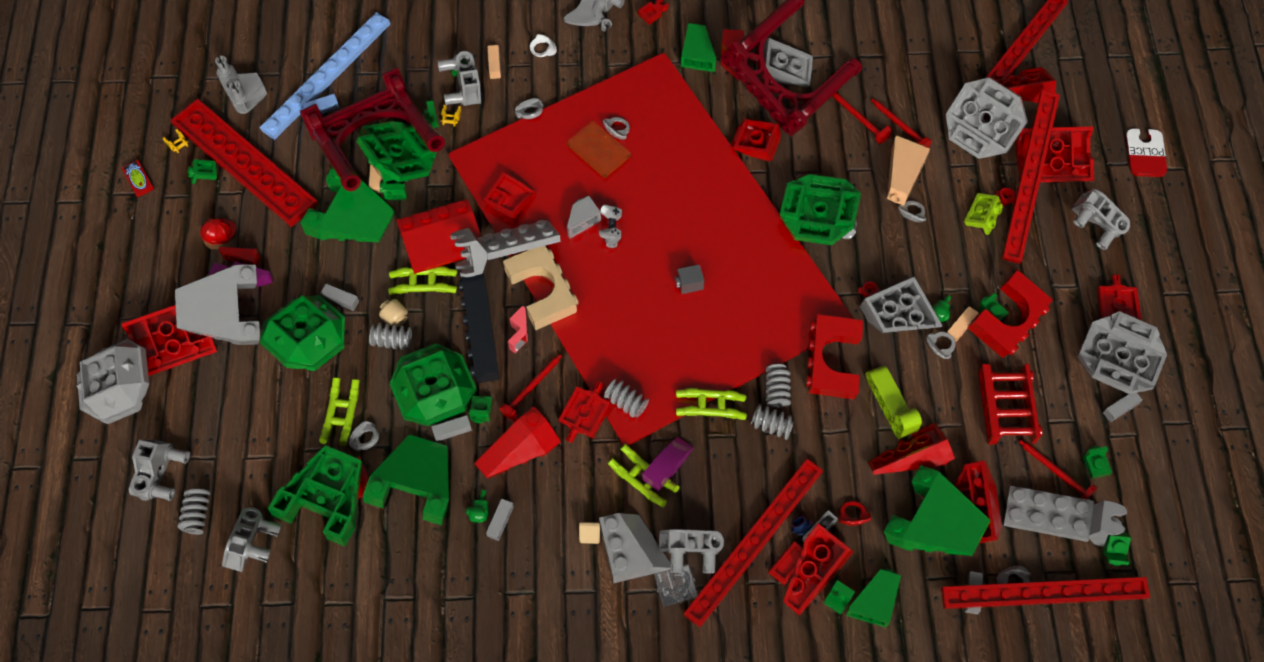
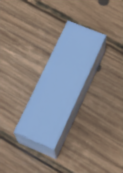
[303,94,340,114]

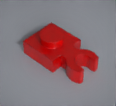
[638,0,669,25]

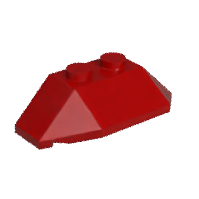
[954,460,1002,543]

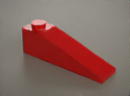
[996,67,1056,103]
[474,407,561,479]
[868,423,955,475]
[783,523,854,616]

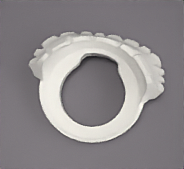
[530,34,557,57]

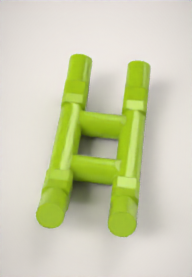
[388,266,457,295]
[319,378,360,446]
[676,388,747,420]
[607,444,679,507]

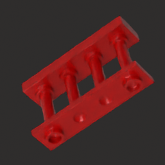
[978,364,1042,445]

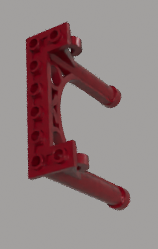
[720,0,862,137]
[300,67,445,191]

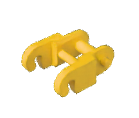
[441,105,461,126]
[162,129,188,153]

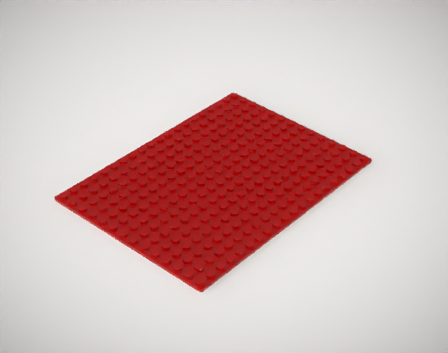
[449,53,854,446]

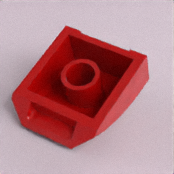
[731,119,781,161]

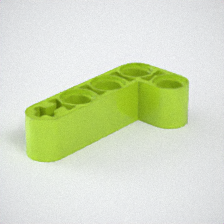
[866,365,922,439]

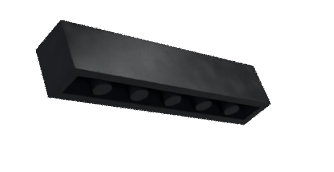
[458,271,500,383]

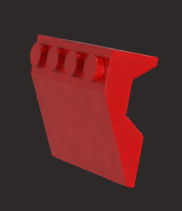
[1015,126,1094,183]
[396,199,481,274]
[122,305,218,376]

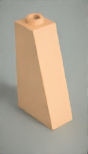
[887,135,930,206]

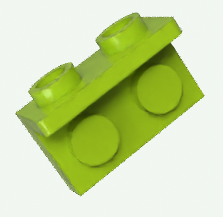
[964,193,1003,235]

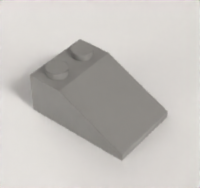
[755,38,813,87]

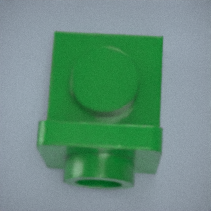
[422,100,439,128]
[187,159,217,184]
[380,181,407,200]
[978,293,1009,322]
[469,396,493,423]
[1083,445,1112,479]
[1103,533,1131,566]
[824,580,855,614]

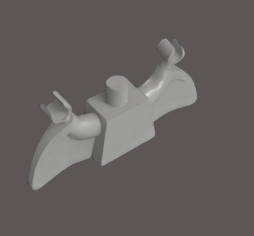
[564,0,625,31]

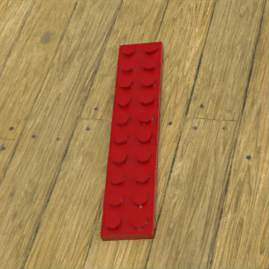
[170,99,318,227]

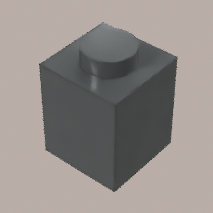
[674,265,704,294]

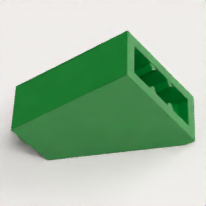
[681,23,716,72]
[846,569,901,628]

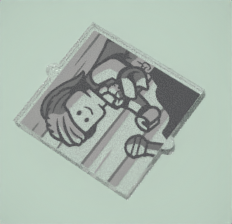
[654,564,698,607]

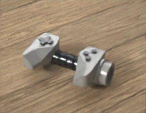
[599,205,622,248]

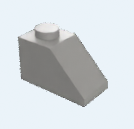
[567,196,601,238]

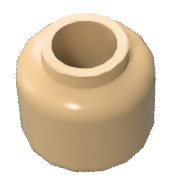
[379,299,408,328]

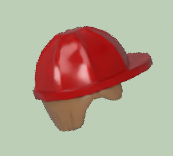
[200,217,236,249]

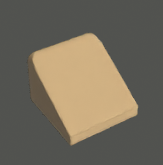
[579,522,600,544]

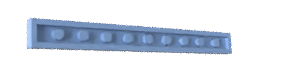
[260,12,390,140]

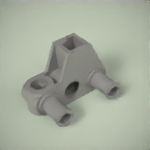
[437,51,481,106]
[215,56,267,114]
[1072,189,1130,250]
[129,439,190,501]
[222,507,282,572]
[659,530,724,573]

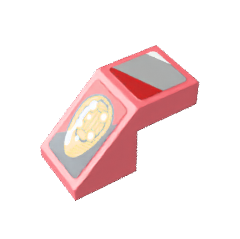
[508,306,528,353]

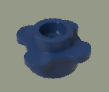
[791,516,813,536]

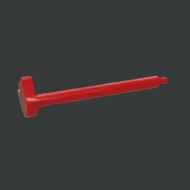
[833,93,892,144]
[871,99,932,148]
[499,354,562,423]
[1019,440,1098,500]

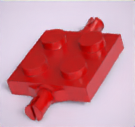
[1097,274,1142,321]
[558,381,612,443]

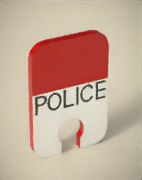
[1126,129,1167,177]

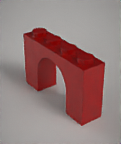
[967,270,1053,358]
[806,314,863,399]

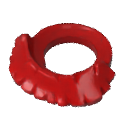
[837,501,872,526]

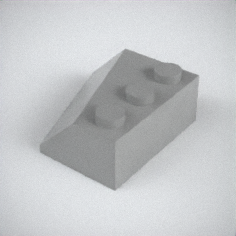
[860,277,942,333]
[599,513,671,583]

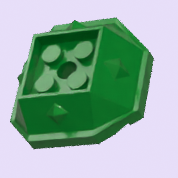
[356,121,437,182]
[780,174,861,245]
[259,295,346,371]
[390,343,477,426]

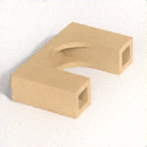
[503,246,578,330]

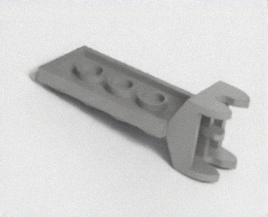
[450,220,561,277]
[1004,486,1127,547]

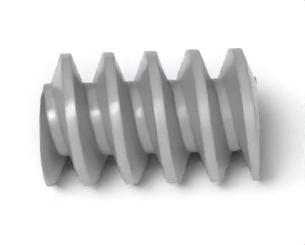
[369,323,412,350]
[766,364,791,408]
[604,378,649,417]
[751,404,795,440]
[177,489,211,535]

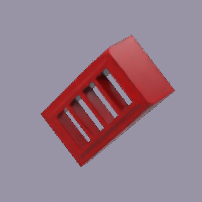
[219,247,261,268]

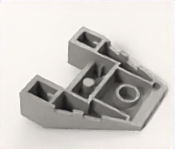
[175,265,260,345]

